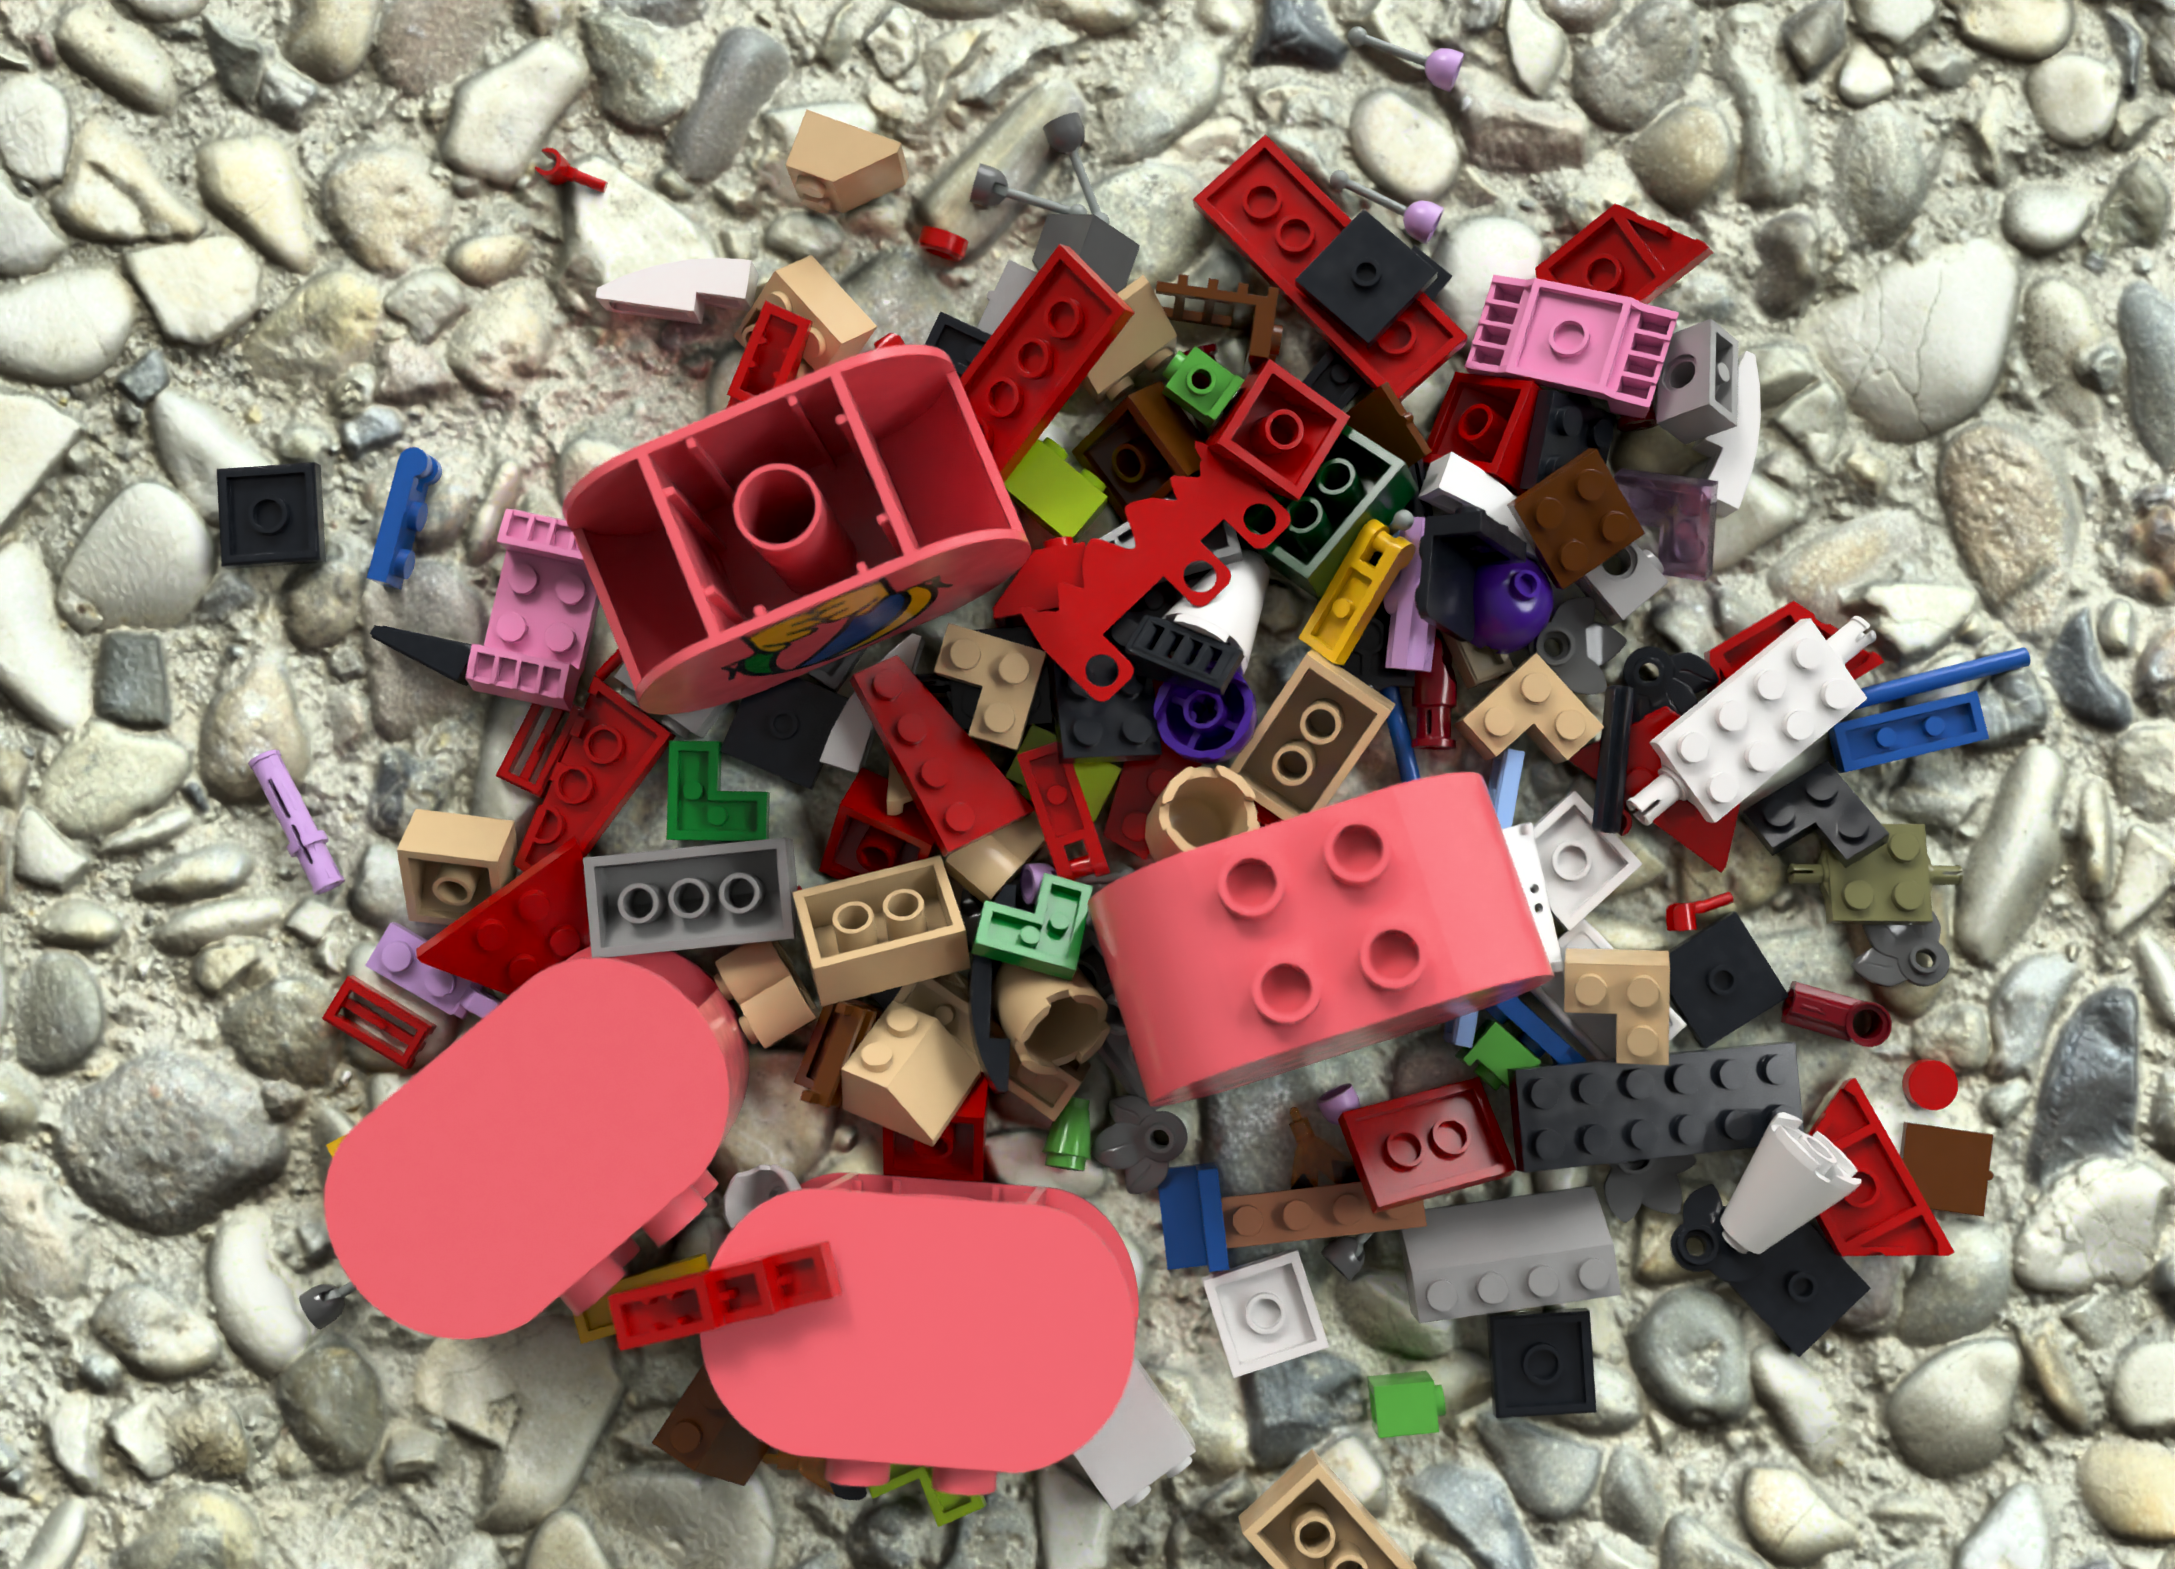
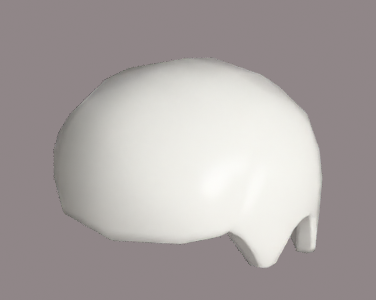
[723,1164,802,1231]

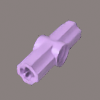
[1383,517,1436,672]

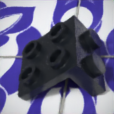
[1415,507,1527,642]

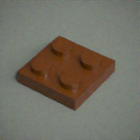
[1507,448,1645,590]

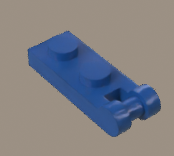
[367,447,442,590]

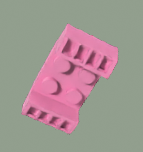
[1464,275,1679,418]
[465,509,600,711]

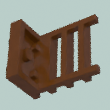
[1155,274,1283,379]
[794,998,885,1108]

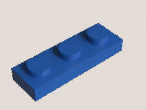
[1828,691,1989,774]

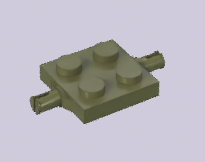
[1787,824,1963,925]

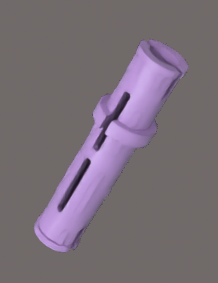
[248,749,345,895]

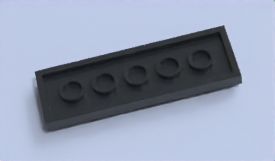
[1507,1041,1804,1173]

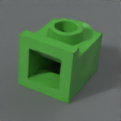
[1162,346,1245,428]
[1455,1019,1541,1091]

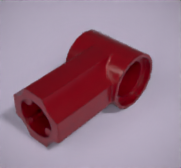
[1781,981,1892,1047]

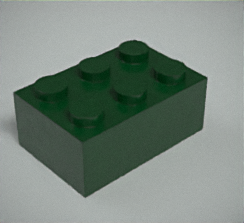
[1238,425,1419,601]

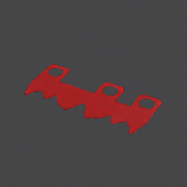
[1019,440,1291,702]

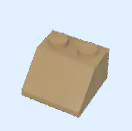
[786,109,909,213]
[1081,275,1177,405]
[397,809,518,925]
[841,1001,981,1147]

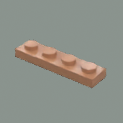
[1221,1181,1427,1249]

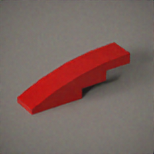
[726,301,813,409]
[608,1240,842,1351]

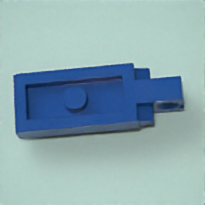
[1485,997,1587,1064]

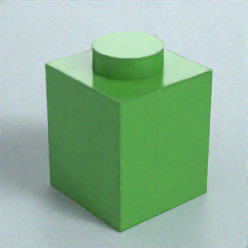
[1367,1370,1446,1438]

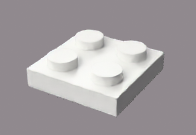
[1531,791,1642,931]
[1202,1247,1329,1378]

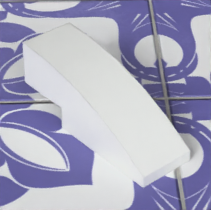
[595,258,758,324]
[1689,351,1761,518]
[1418,452,1546,573]
[819,633,925,774]

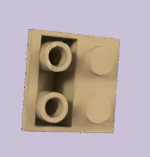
[734,255,877,380]

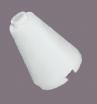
[1161,549,1270,676]
[1720,1112,1861,1254]

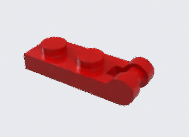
[1016,741,1110,881]

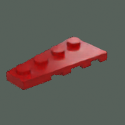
[513,676,676,872]

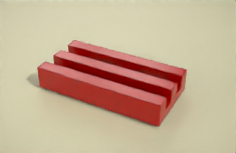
[496,703,584,798]
[322,975,437,1070]

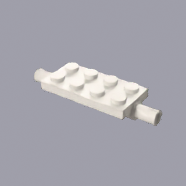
[1626,616,1877,826]

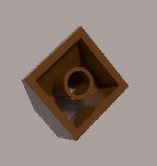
[1071,381,1206,523]
[652,1363,770,1486]

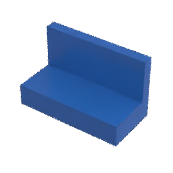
[1158,1162,1229,1272]

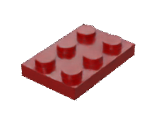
[1338,1077,1516,1214]

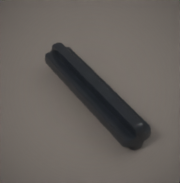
[1592,685,1635,834]

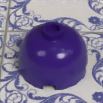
[1470,557,1554,655]
[1153,661,1258,765]

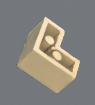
[934,623,1047,751]
[1453,653,1604,764]
[1564,948,1670,1065]

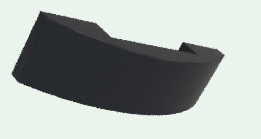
[968,885,1016,1094]

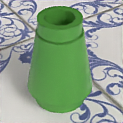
[1042,1097,1091,1171]

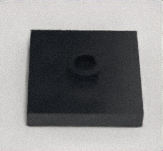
[1295,209,1438,349]
[217,462,326,569]
[720,677,849,790]
[1669,912,1789,1049]
[1726,1222,1871,1357]
[1486,1308,1597,1418]

